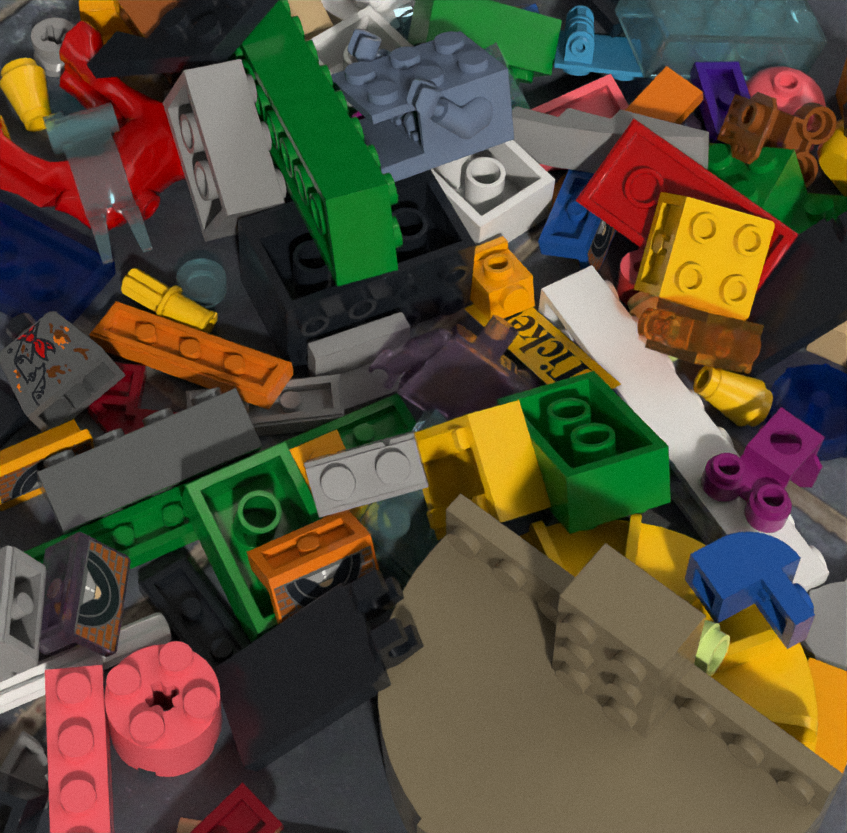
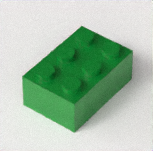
[496,371,671,534]
[181,442,323,643]

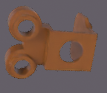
[717,92,837,188]

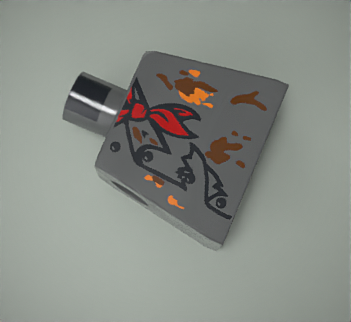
[0,311,126,432]

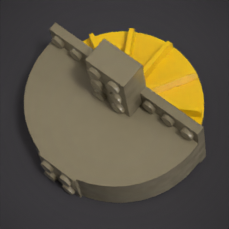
[378,493,844,833]

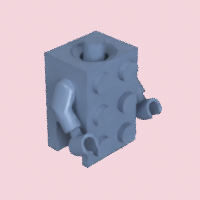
[331,29,514,182]

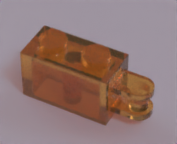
[637,298,764,374]

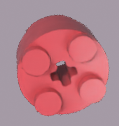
[104,641,223,777]

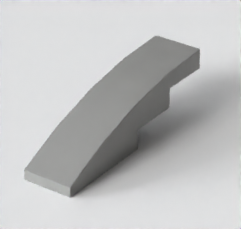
[512,106,709,173]

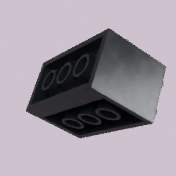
[238,169,476,368]

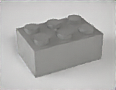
[163,59,286,242]

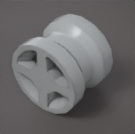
[30,17,74,77]

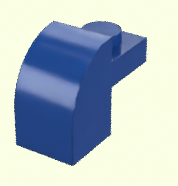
[685,532,815,649]

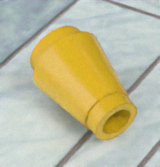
[0,58,53,132]
[693,365,773,427]

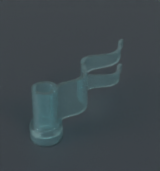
[42,102,153,265]

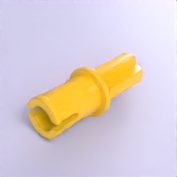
[121,268,218,334]

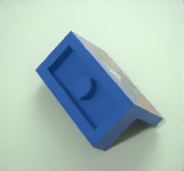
[538,169,616,273]

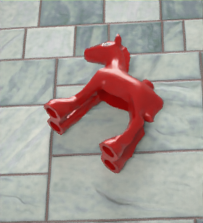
[0,21,186,233]

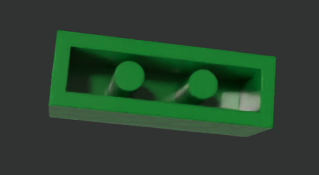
[408,0,562,84]

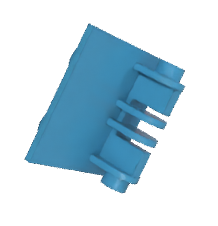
[554,5,648,81]

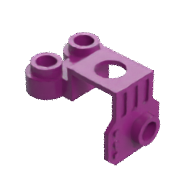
[701,407,825,533]

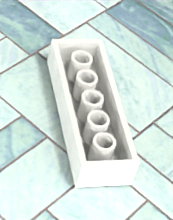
[310,5,555,246]

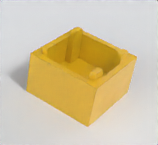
[415,400,551,540]

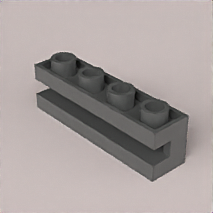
[37,387,262,536]

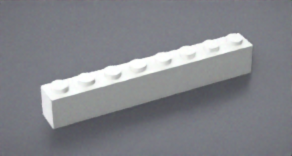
[538,265,830,594]

